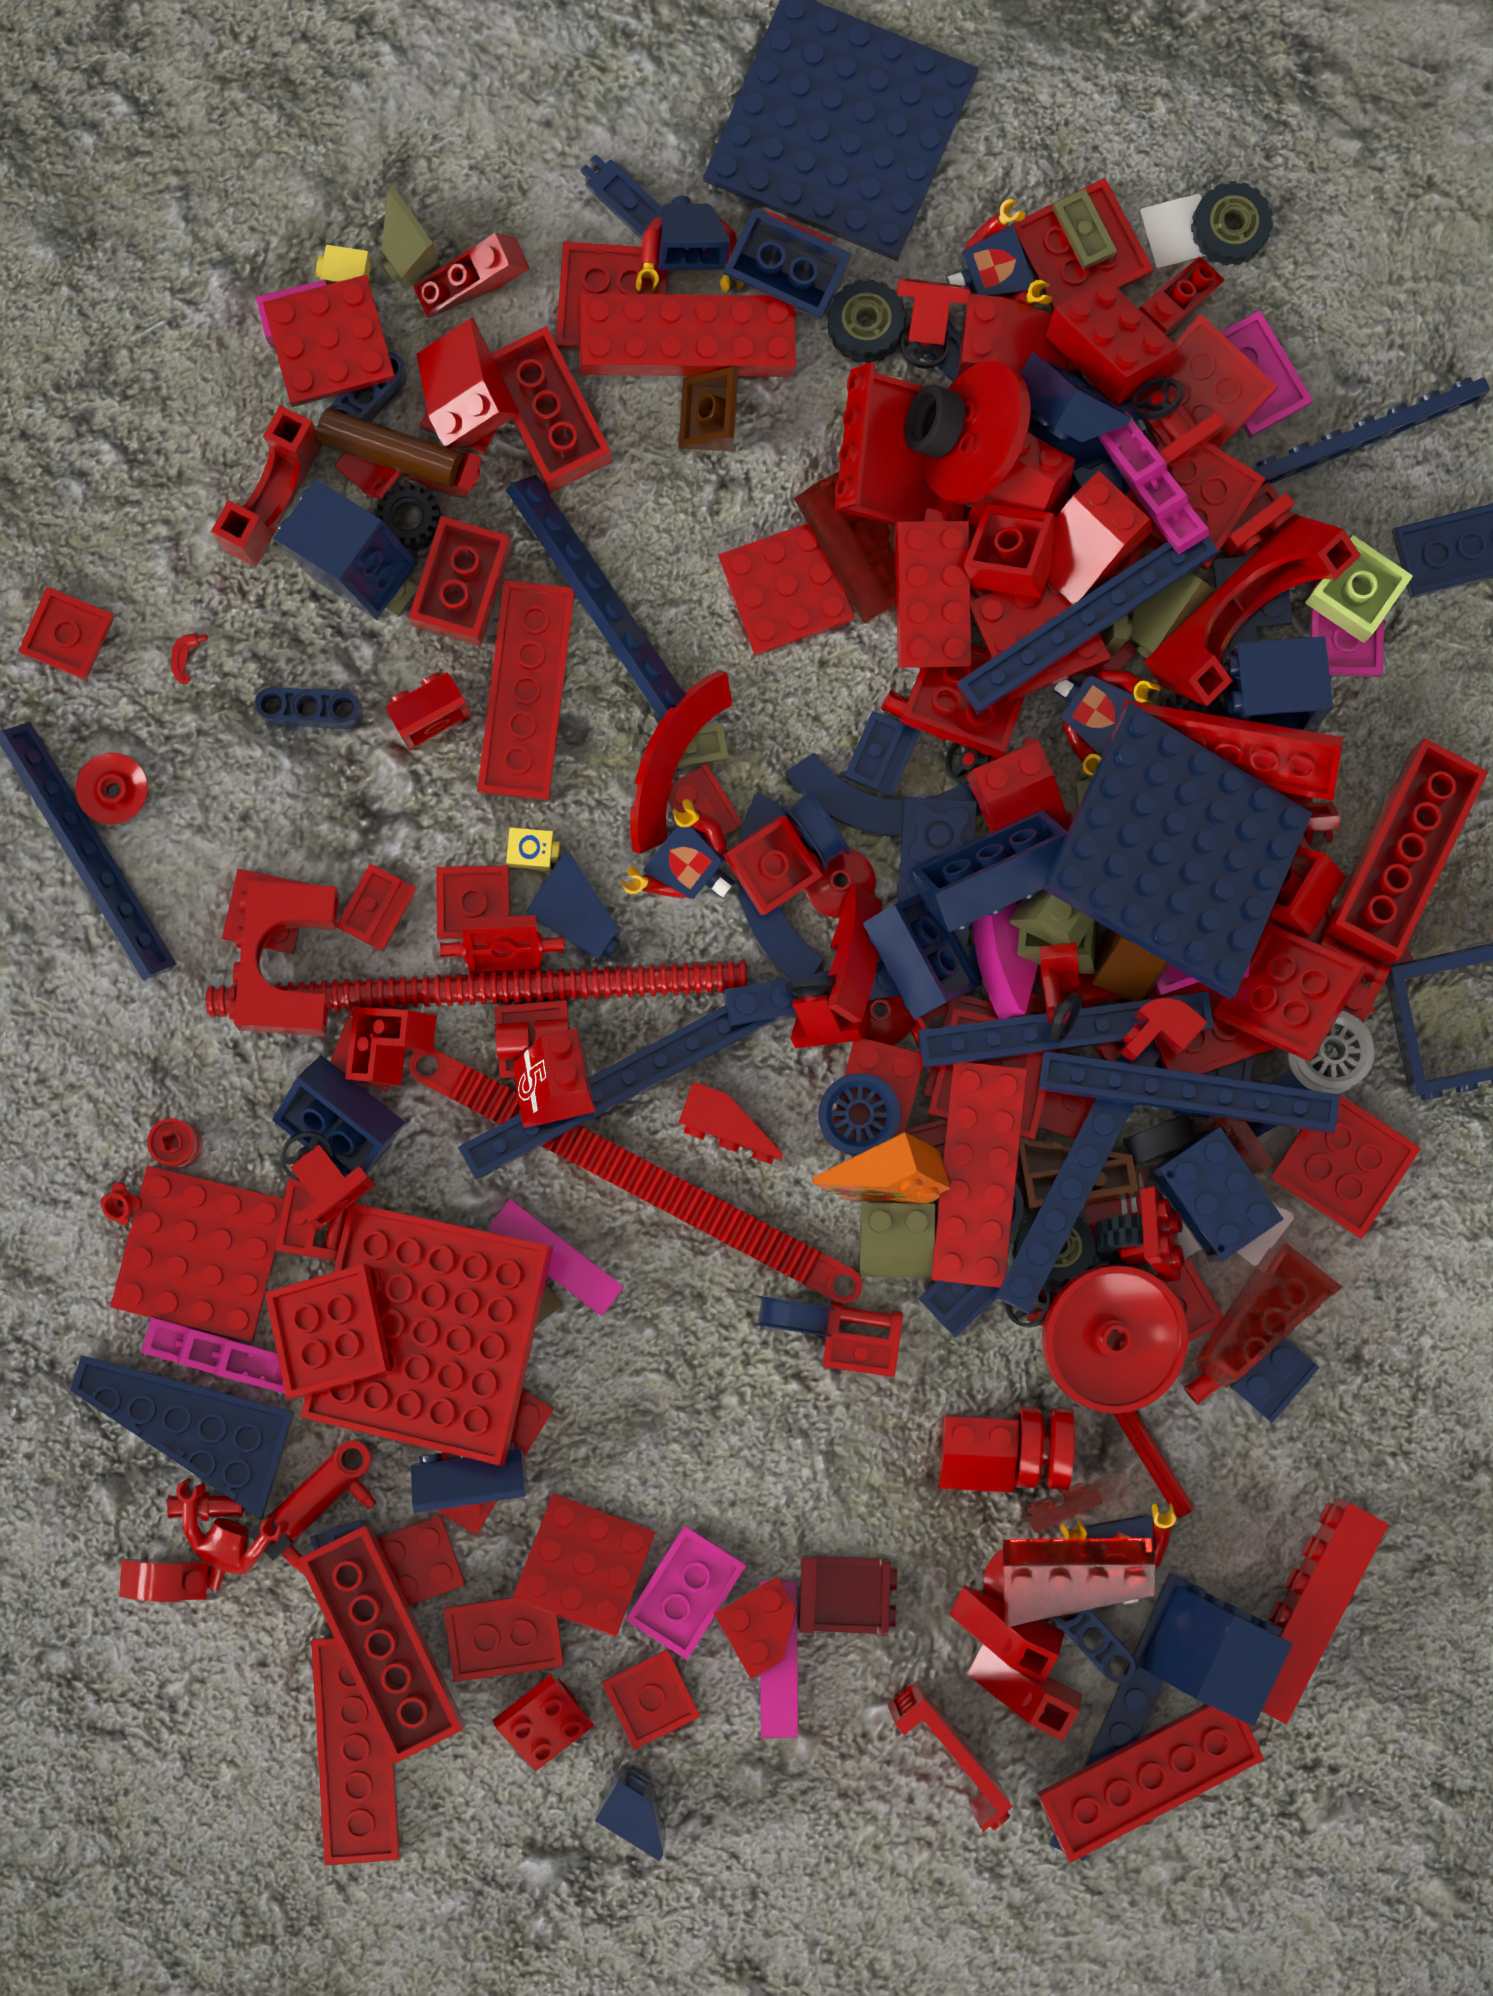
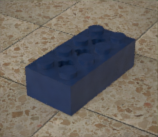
[912,810,1067,932]

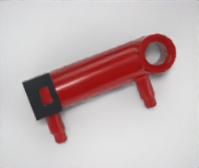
[248,1439,376,1573]

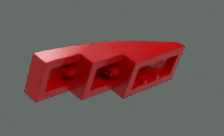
[827,883,882,1023]

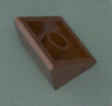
[679,367,738,452]
[1092,930,1169,1001]

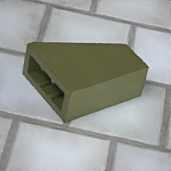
[1130,548,1216,658]

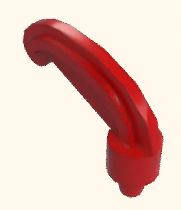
[171,632,208,684]

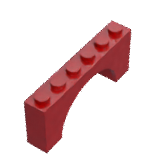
[1143,514,1361,706]

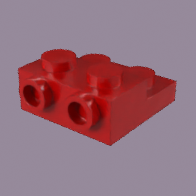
[723,815,823,916]

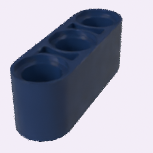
[329,351,407,422]
[254,687,363,729]
[1050,1593,1138,1683]

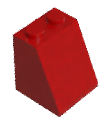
[966,432,1075,530]

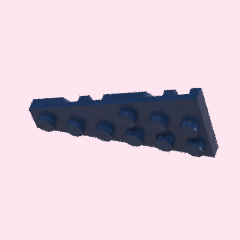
[70,1355,294,1520]

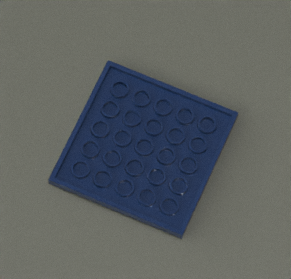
[703,0,979,262]
[1042,703,1312,999]

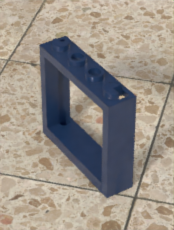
[1385,943,1493,1100]

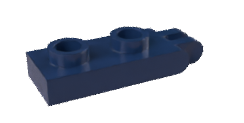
[580,155,662,240]

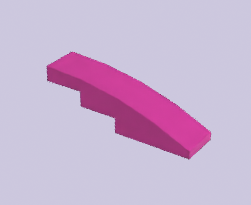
[1098,412,1209,555]
[488,1199,624,1316]
[140,1317,285,1394]
[760,1581,798,1739]

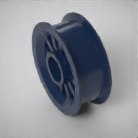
[781,789,851,871]
[818,1073,900,1156]
[752,1295,836,1337]

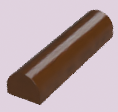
[316,408,464,489]

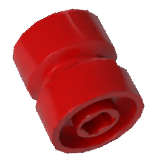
[147,1118,203,1168]

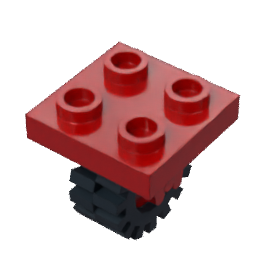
[1095,1187,1185,1282]

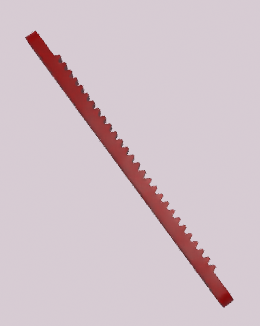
[408,1049,862,1303]

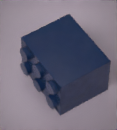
[273,479,418,620]
[1220,636,1333,732]
[1148,1127,1284,1262]
[1141,1587,1293,1726]

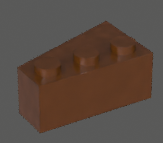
[1018,1137,1139,1215]

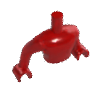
[176,1478,289,1591]

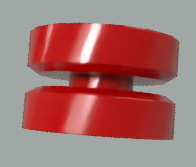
[1014,1406,1075,1490]

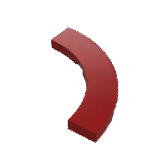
[630,670,733,854]

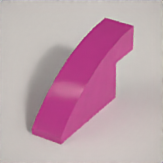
[973,903,1038,1019]

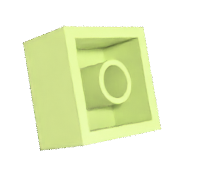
[1305,535,1413,643]

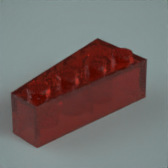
[794,471,896,624]
[1192,1242,1343,1386]
[1003,1538,1155,1627]

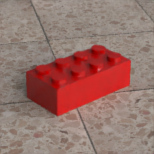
[491,326,612,494]

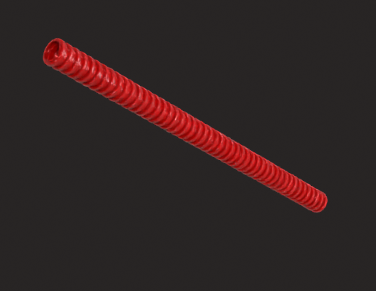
[205,960,748,1018]

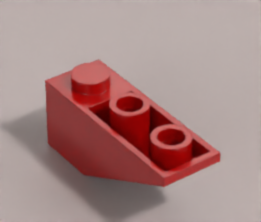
[413,233,530,318]
[1139,256,1225,337]
[678,1082,783,1165]
[949,1584,1065,1683]
[967,1644,1082,1742]

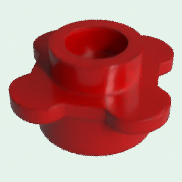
[100,1182,142,1225]

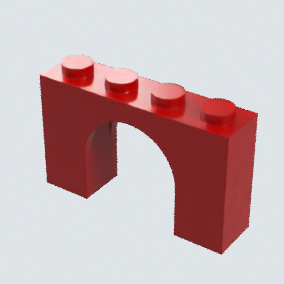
[211,405,322,568]
[229,880,340,1036]

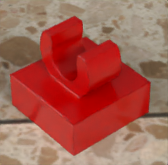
[1300,802,1340,844]

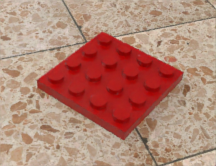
[110,1166,284,1342]

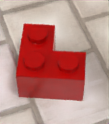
[345,1007,437,1086]

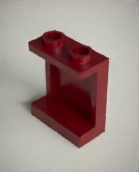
[799,1555,898,1636]

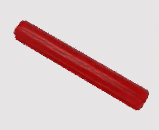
[1113,1411,1194,1518]

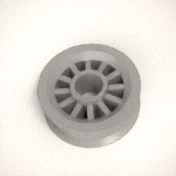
[1288,1011,1375,1094]

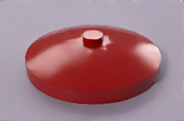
[1042,1265,1188,1414]

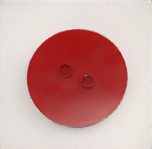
[923,361,1030,504]

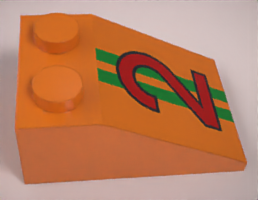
[812,1132,951,1204]

